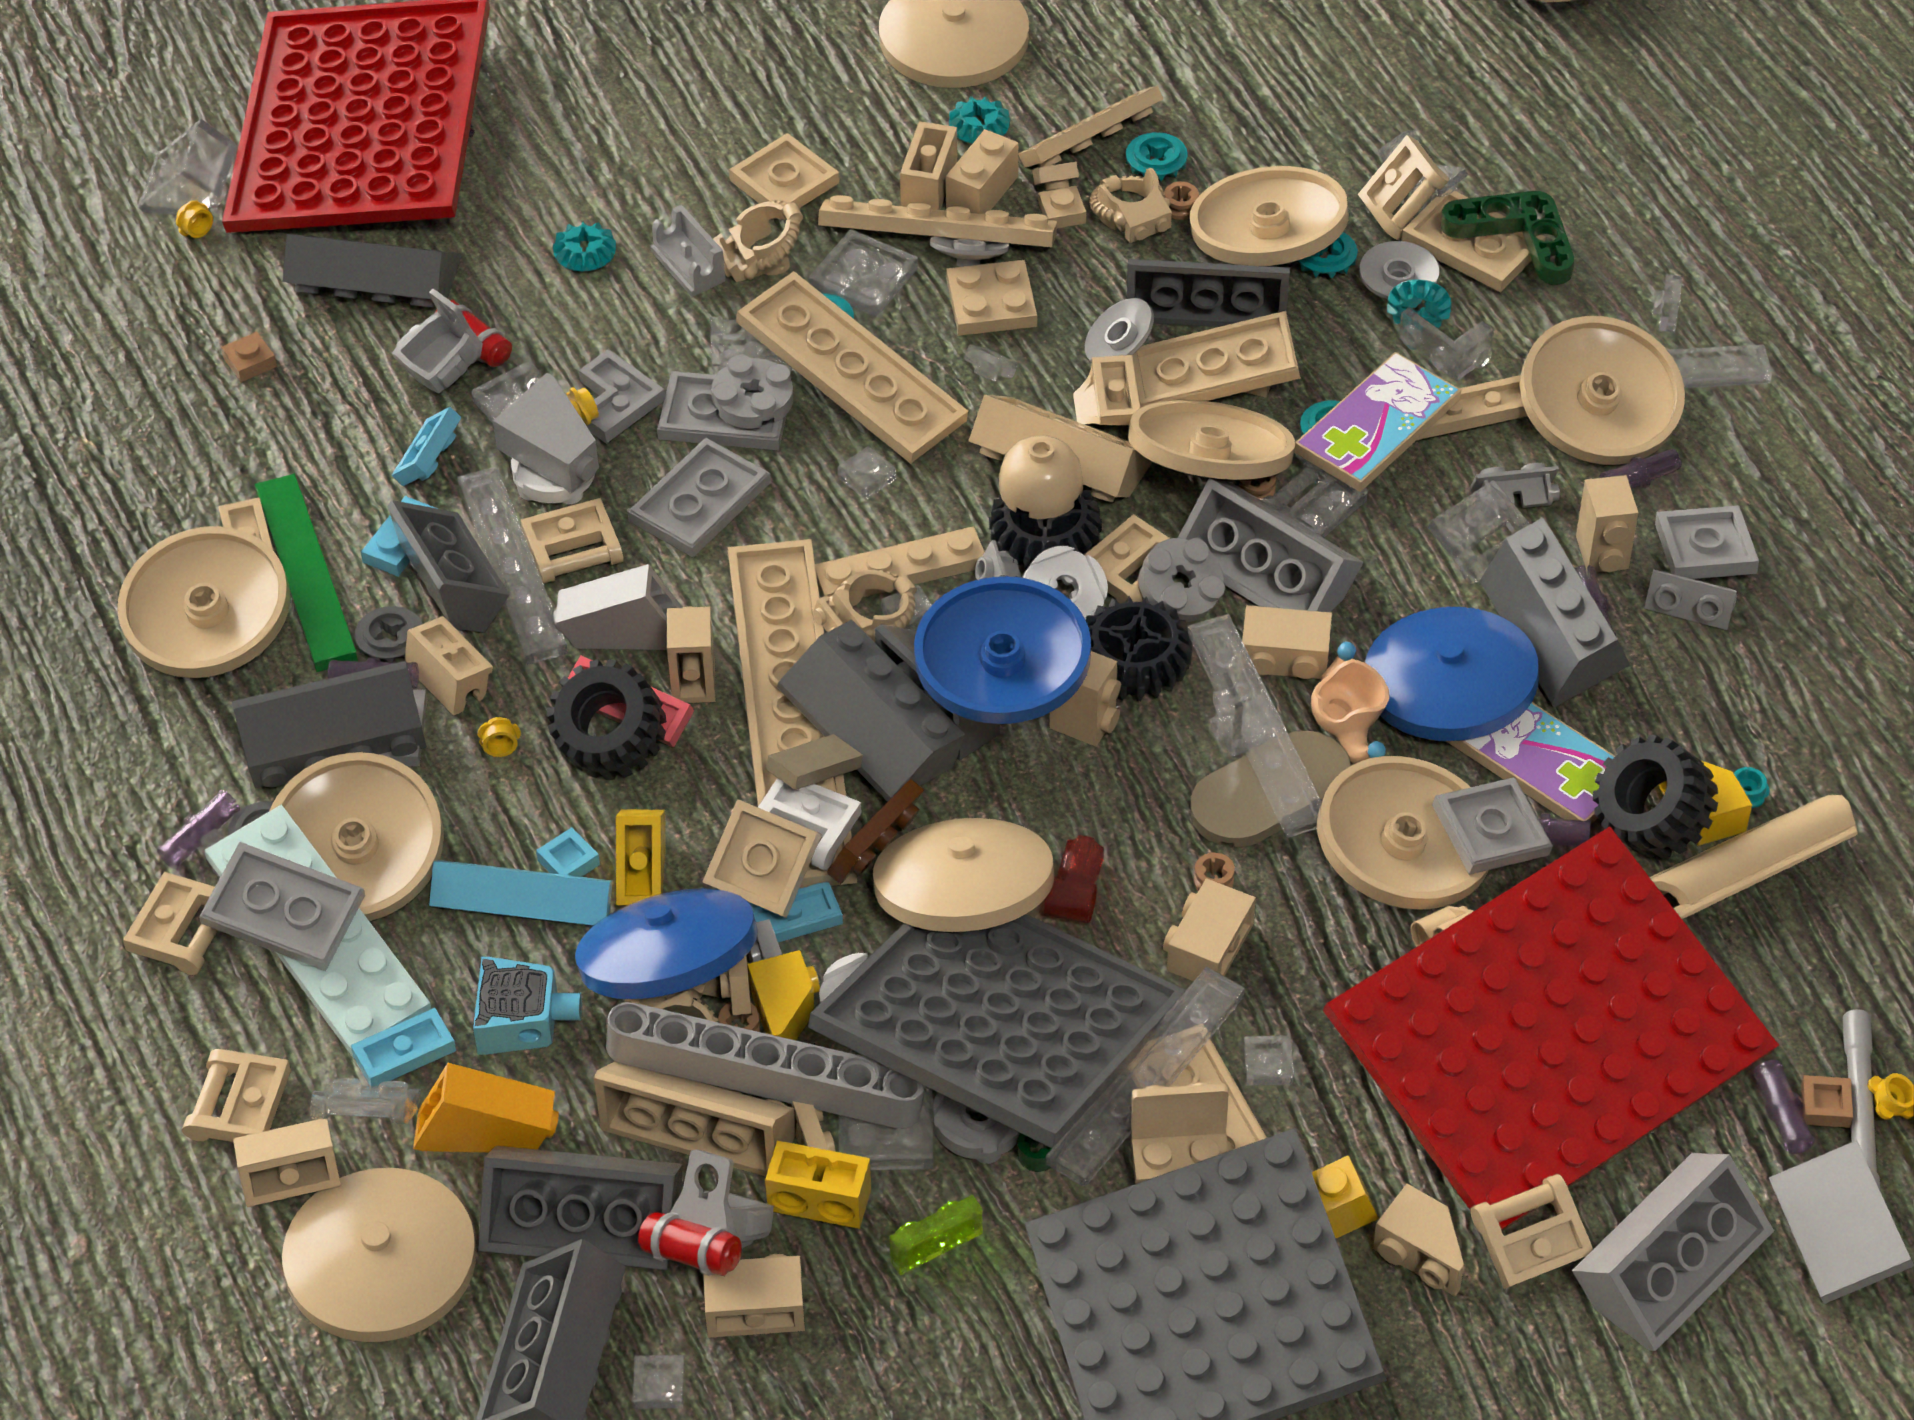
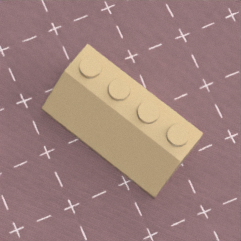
[969,394,1153,502]
[594,1061,796,1176]

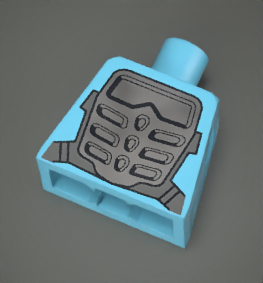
[473,957,582,1055]

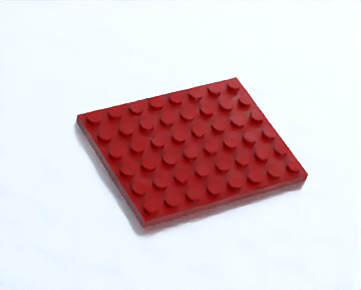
[222,0,490,233]
[1323,826,1779,1231]

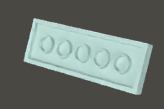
[205,804,431,1059]

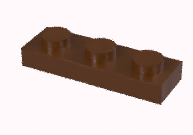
[827,779,924,885]

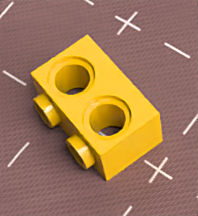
[765,1140,871,1229]

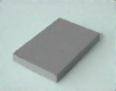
[657,371,787,450]
[627,438,771,558]
[199,842,365,971]
[1769,1140,1914,1304]

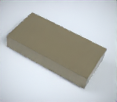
[766,734,863,790]

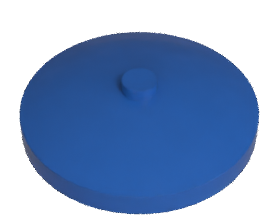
[914,576,1091,724]
[1365,607,1539,741]
[575,888,758,999]

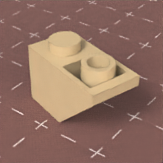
[1373,1184,1464,1297]

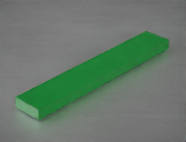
[255,473,358,673]

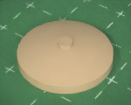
[879,0,1029,88]
[1190,166,1349,266]
[1520,316,1685,465]
[1128,400,1295,480]
[117,526,290,678]
[269,752,444,921]
[1317,756,1489,909]
[873,818,1054,932]
[282,1168,476,1342]

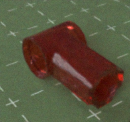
[1044,835,1105,924]

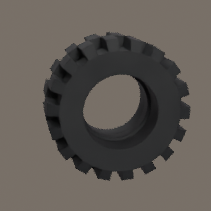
[547,659,667,780]
[1593,735,1718,858]

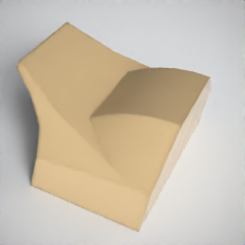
[1073,355,1140,425]

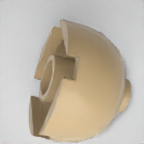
[999,435,1083,519]

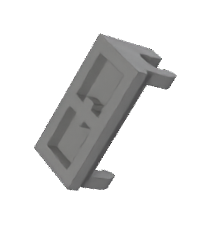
[650,204,725,297]

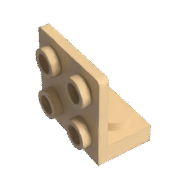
[1131,1082,1229,1184]

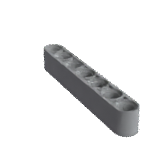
[606,1002,925,1129]

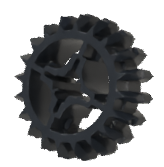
[989,490,1102,570]
[1086,596,1193,702]

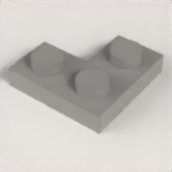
[579,349,665,444]

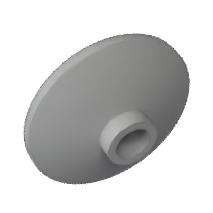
[930,236,1009,267]
[1359,241,1439,299]
[1085,298,1154,362]

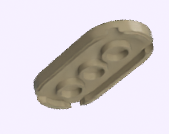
[1191,731,1350,847]

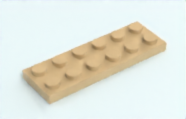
[736,271,968,464]

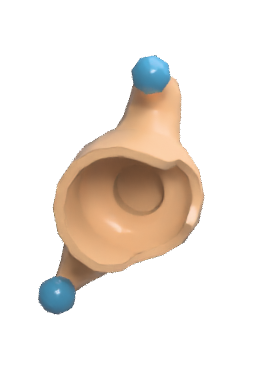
[1311,642,1389,764]

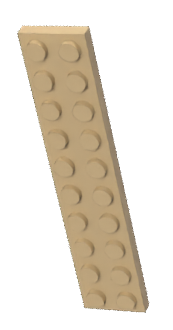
[728,539,857,889]

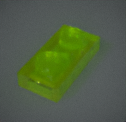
[889,1194,983,1276]

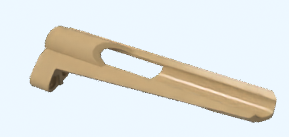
[1411,795,1858,947]

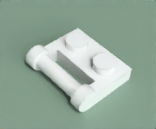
[758,778,861,871]

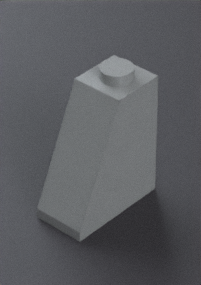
[493,373,599,493]
[553,564,683,650]

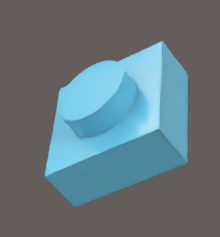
[536,827,600,877]

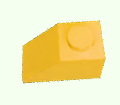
[616,809,666,905]
[747,950,820,1041]

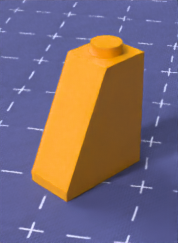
[413,1063,559,1153]

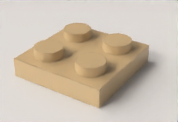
[729,133,839,220]
[946,260,1037,336]
[702,799,822,918]

